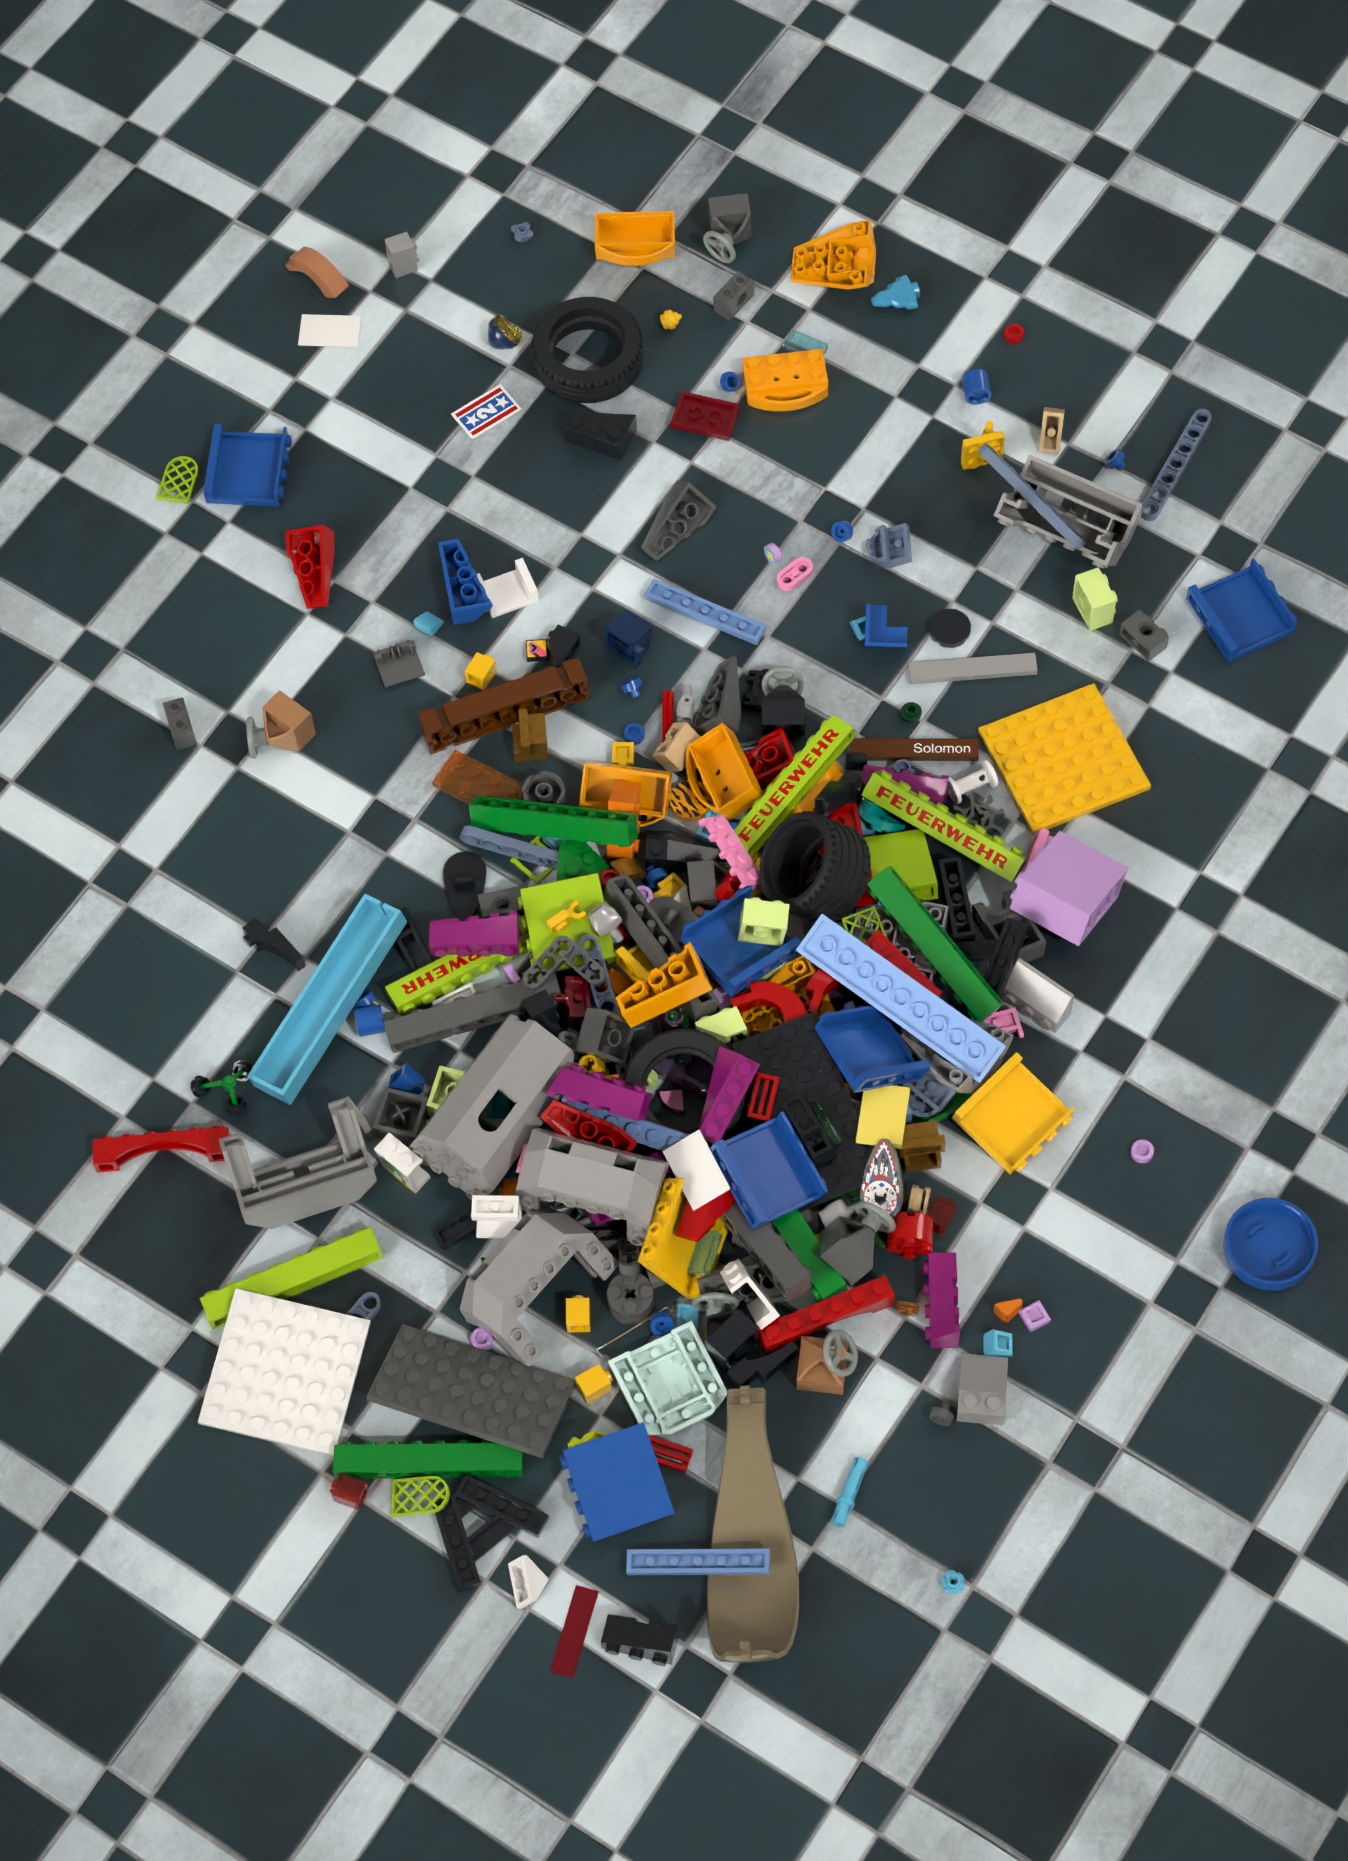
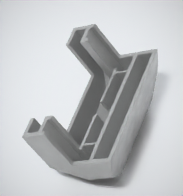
[993,454,1142,568]
[218,1097,377,1229]
[516,1128,669,1246]
[460,1208,619,1366]

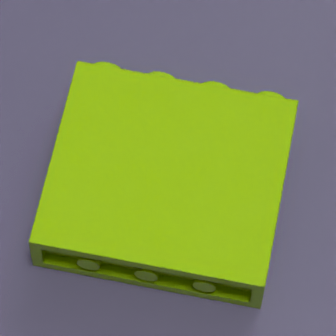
[851,829,938,911]
[517,873,615,975]

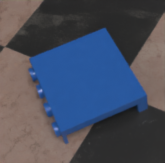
[203,424,292,507]
[1186,558,1297,663]
[680,886,802,997]
[814,1005,931,1093]
[710,1112,828,1230]
[559,1422,674,1542]

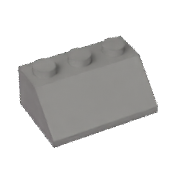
[1002,958,1074,1033]

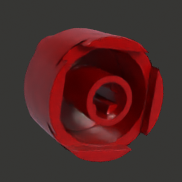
[886,1212,934,1260]

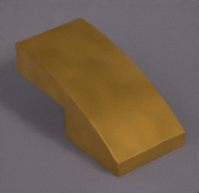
[610,858,648,881]

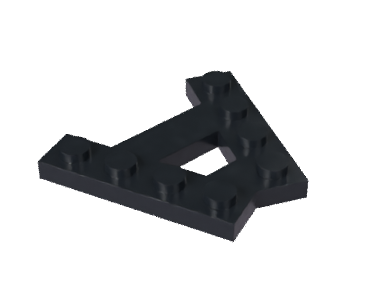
[945,917,1030,1011]
[433,1474,549,1592]

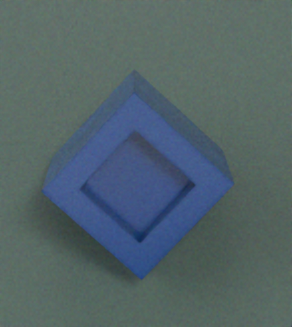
[389,1063,425,1095]

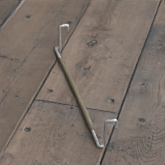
[596,1306,676,1362]

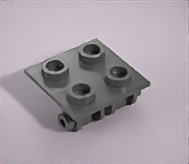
[373,640,425,688]

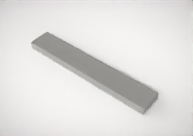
[908,653,1038,684]

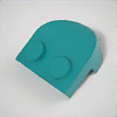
[858,797,906,834]

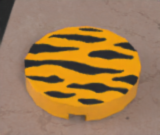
[670,780,712,821]

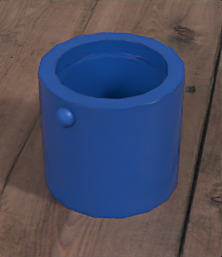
[962,369,992,405]
[354,1004,386,1037]

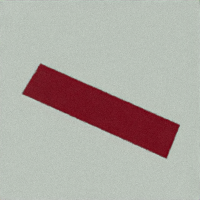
[550,1585,599,1678]

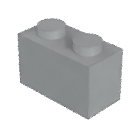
[385,231,419,278]

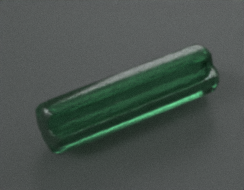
[811,1104,842,1147]

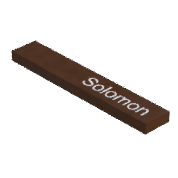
[850,738,979,761]

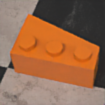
[607,780,641,859]

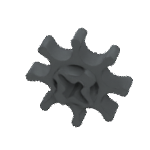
[954,793,1005,835]

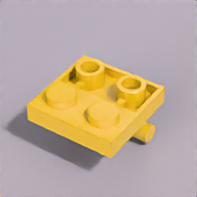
[961,421,1005,470]

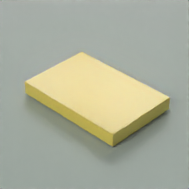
[856,1086,910,1149]

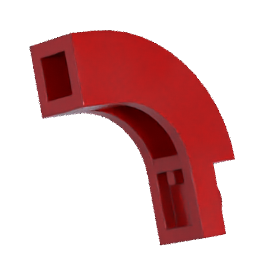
[805,968,844,1015]
[730,981,807,1022]

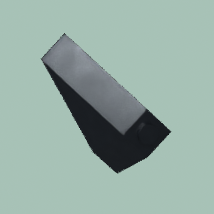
[645,831,731,872]

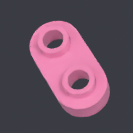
[777,557,813,591]

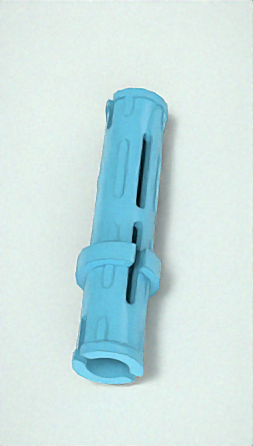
[830,1457,869,1528]

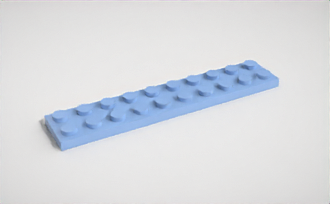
[796,913,1006,1083]

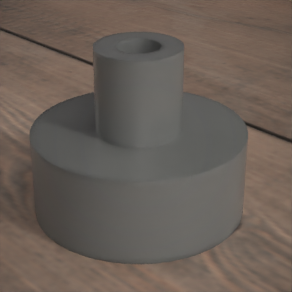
[929,1402,954,1426]

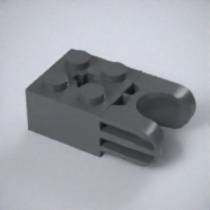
[971,890,1046,965]

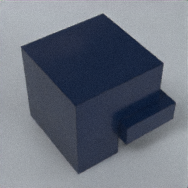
[604,609,653,668]

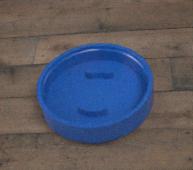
[1223,1198,1318,1291]

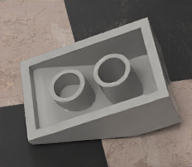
[956,1353,1008,1426]

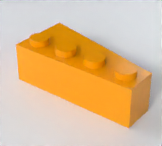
[616,942,713,1028]

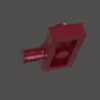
[551,976,591,1021]

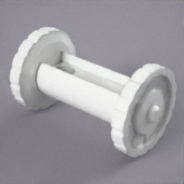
[948,760,998,805]

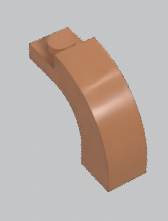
[285,246,349,298]

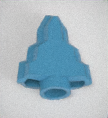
[871,275,920,310]

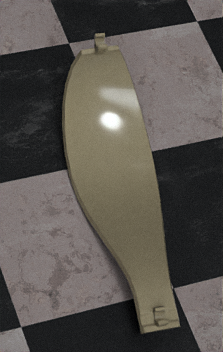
[707,1386,799,1663]

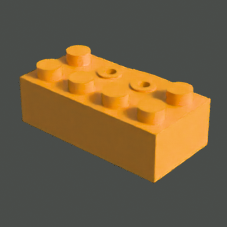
[595,211,675,266]
[742,349,828,411]
[686,722,764,821]
[579,760,673,827]

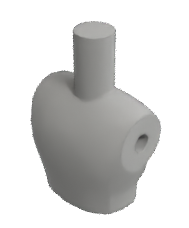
[676,684,694,725]
[588,901,624,943]
[819,1199,863,1228]

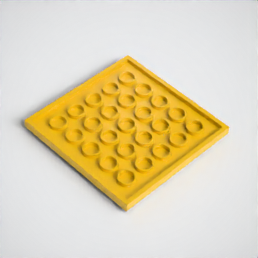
[978,683,1151,835]

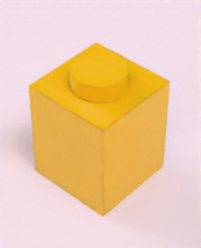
[464,652,497,690]
[566,1295,591,1333]
[575,1364,613,1404]

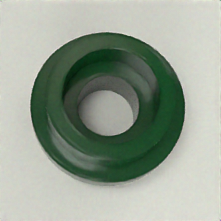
[901,702,922,723]

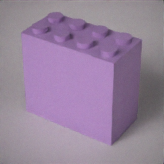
[1010,831,1128,946]

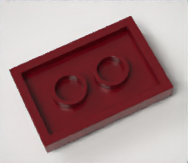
[670,391,740,441]

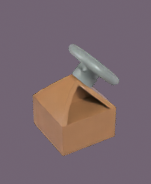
[246,690,316,759]
[796,1330,858,1395]

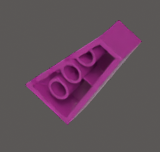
[860,765,949,805]
[429,911,520,957]
[699,1046,760,1145]
[547,1064,652,1121]
[923,1252,960,1348]

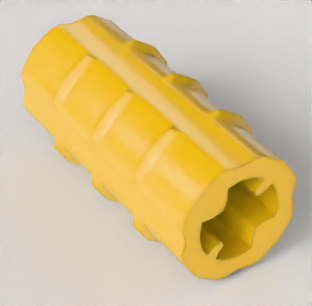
[579,1055,611,1076]

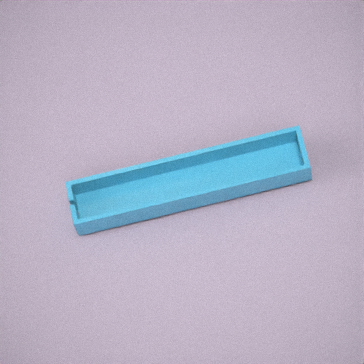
[247,894,407,1105]

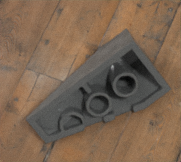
[641,480,717,561]
[691,656,741,737]
[697,1256,786,1303]

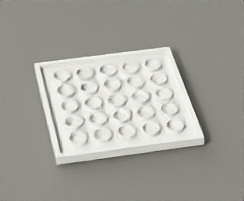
[198,1289,371,1456]

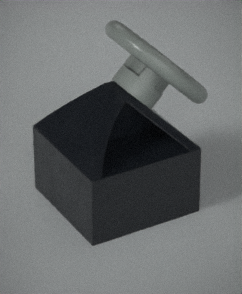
[762,666,805,735]
[692,1292,759,1375]

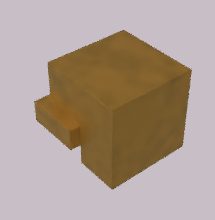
[512,709,549,762]
[898,1121,946,1173]

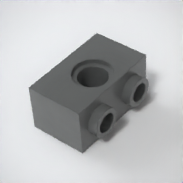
[713,271,754,321]
[1119,609,1169,662]
[163,697,197,750]
[478,886,525,919]

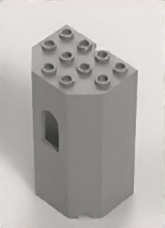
[408,1014,579,1200]

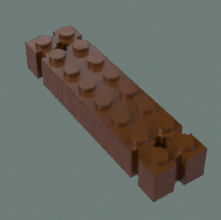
[418,658,590,755]

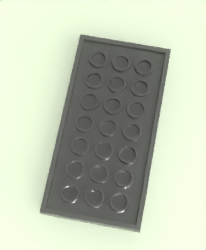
[367,1324,576,1459]

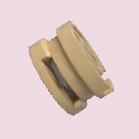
[907,1185,931,1216]

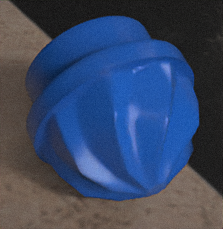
[720,371,740,392]

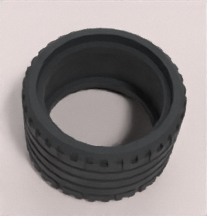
[759,811,871,922]

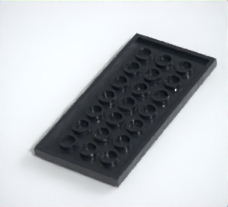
[731,1011,872,1213]

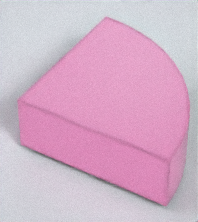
[660,1090,684,1113]

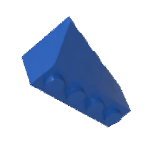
[438,539,493,625]

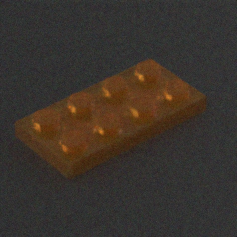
[432,750,523,804]

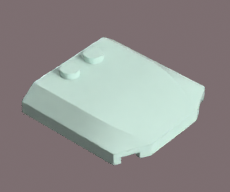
[608,1321,727,1436]

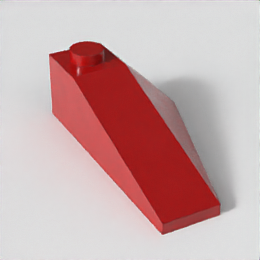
[286,525,335,609]
[725,728,796,791]
[540,1099,638,1152]
[676,1148,736,1243]

